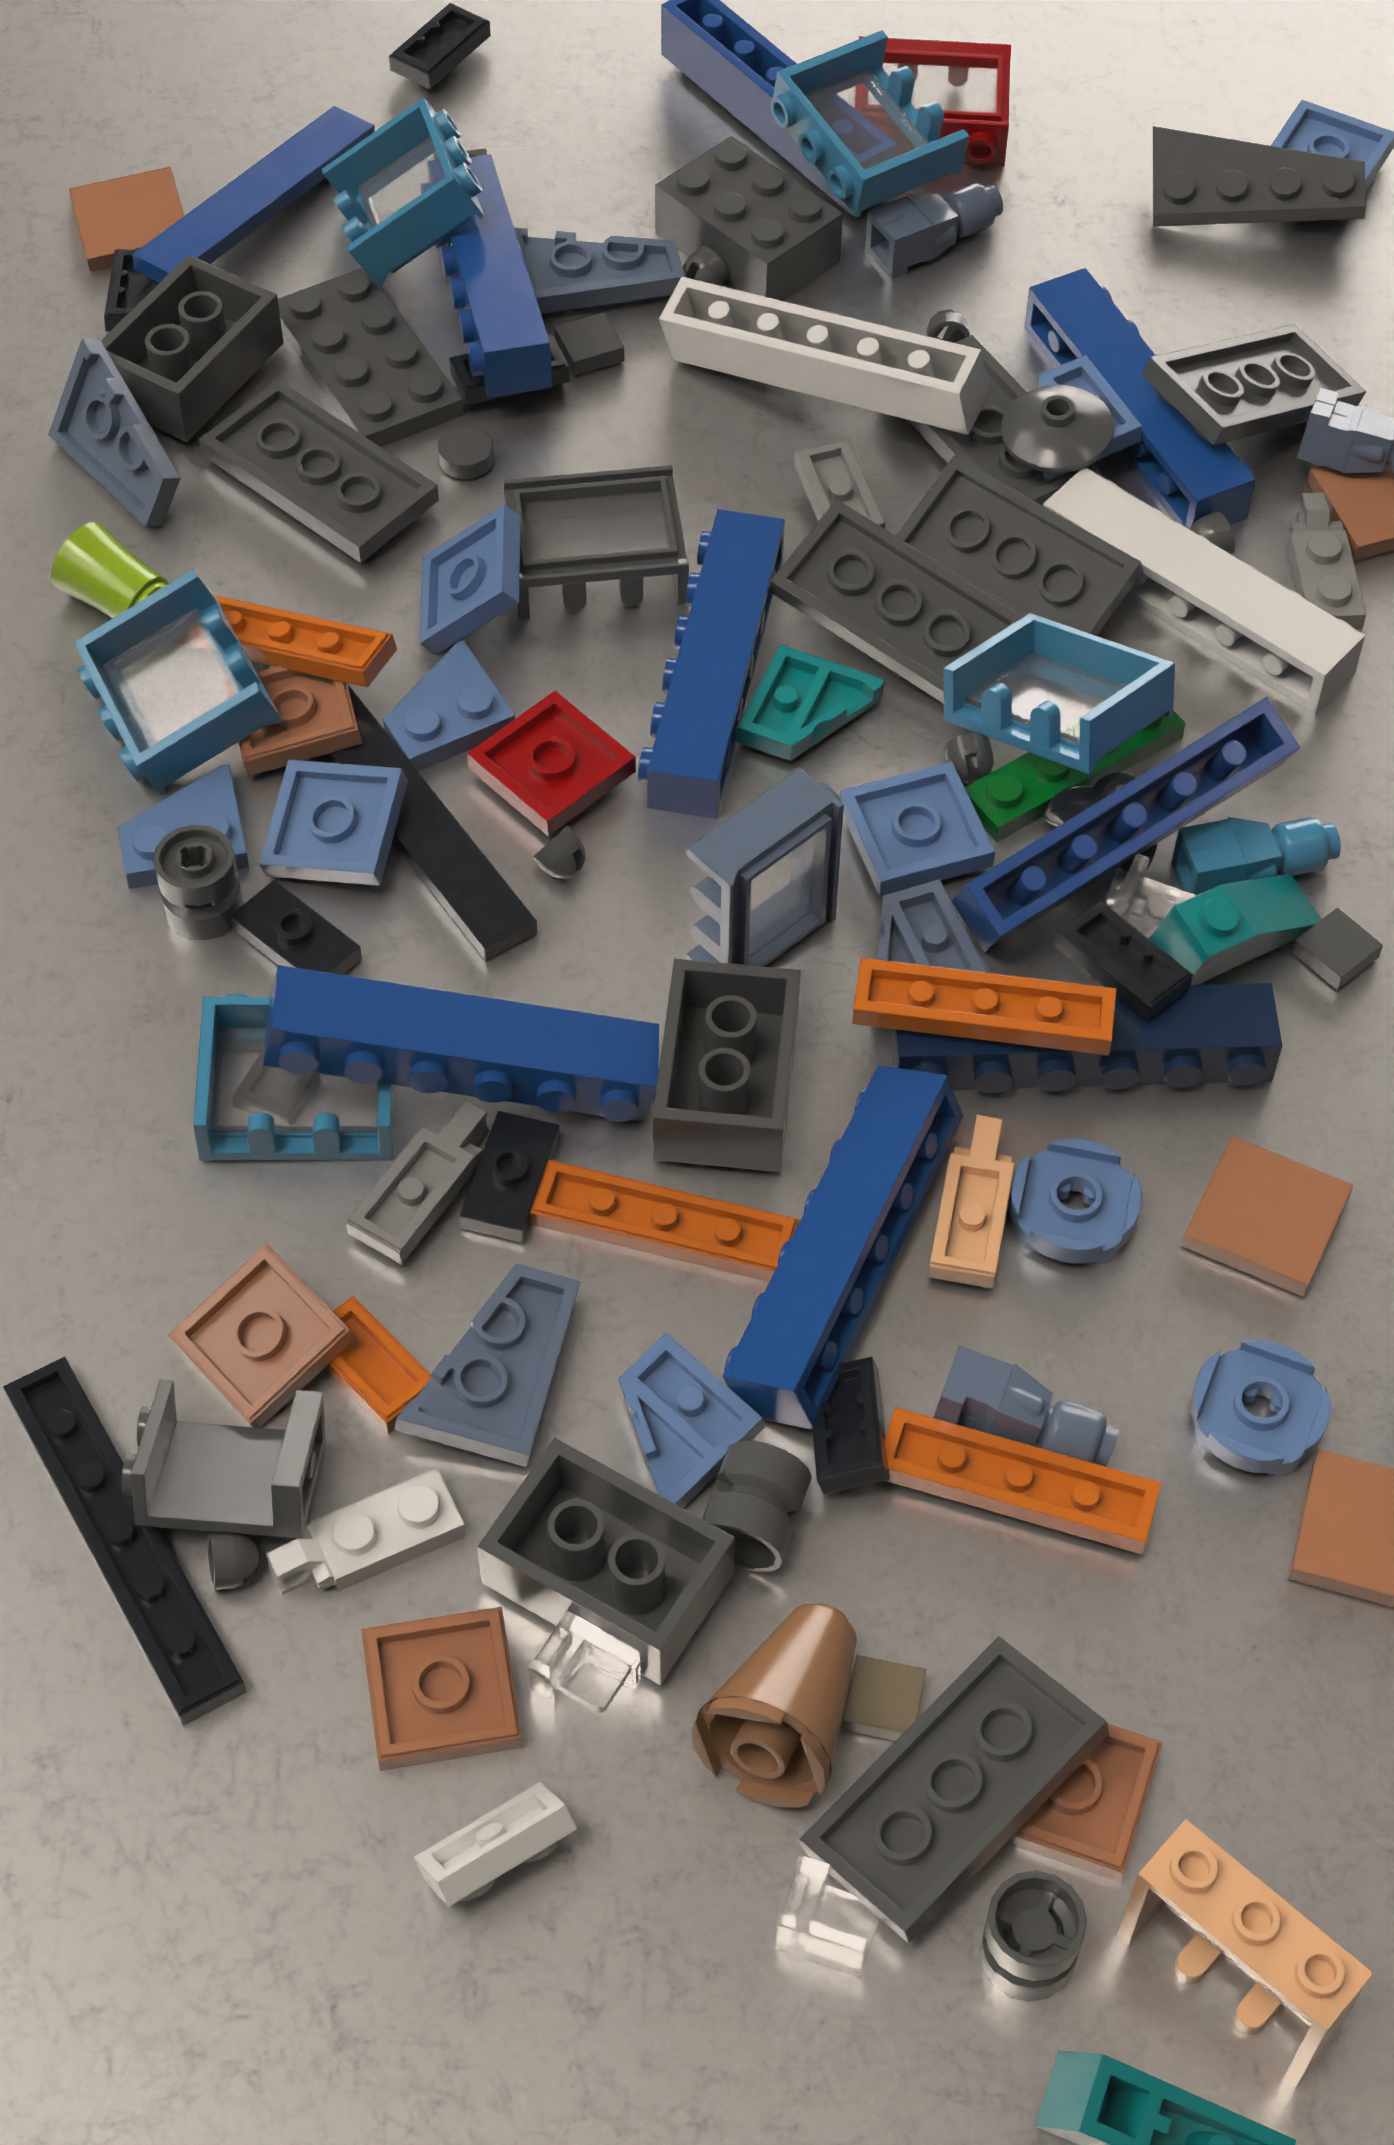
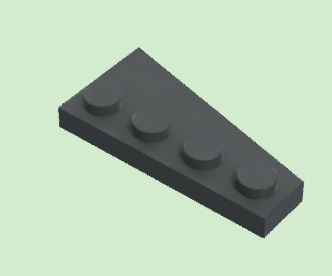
[1153,126,1366,227]

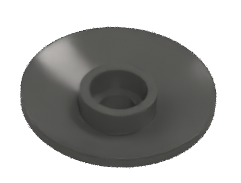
[1001,385,1114,473]

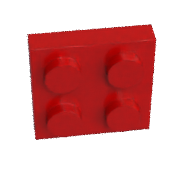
[467,691,636,836]

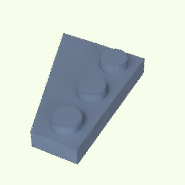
[514,227,686,314]
[48,338,181,527]
[395,1263,581,1467]

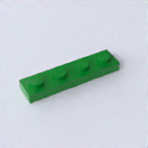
[965,710,1186,842]

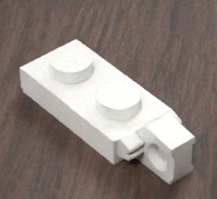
[267,1468,466,1595]

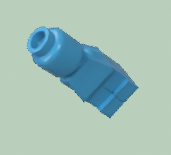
[1171,817,1341,900]

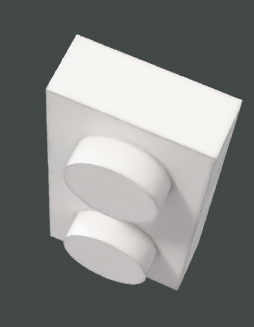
[414,1782,577,1907]

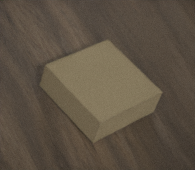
[842,1655,927,1741]

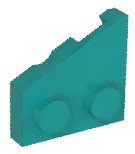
[736,644,885,761]

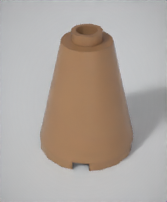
[690,1604,857,1808]

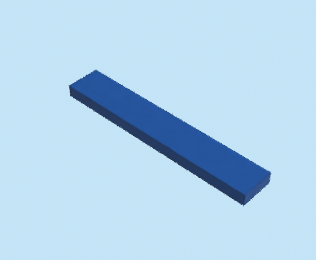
[133,106,375,283]

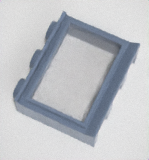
[686,768,844,967]

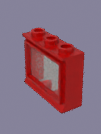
[854,36,1011,166]

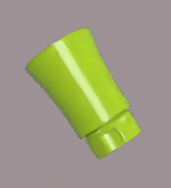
[51,521,169,619]

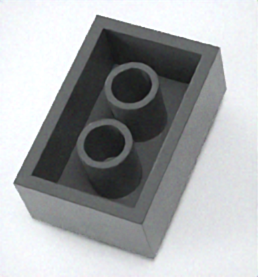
[655,136,843,301]
[101,255,284,442]
[652,958,801,1172]
[477,1437,735,1686]

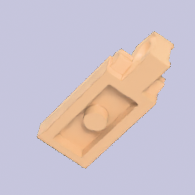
[928,1115,1015,1288]

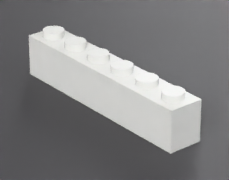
[659,277,990,435]
[1043,467,1365,714]

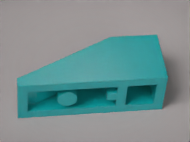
[1148,873,1322,985]
[1035,2050,1296,2145]

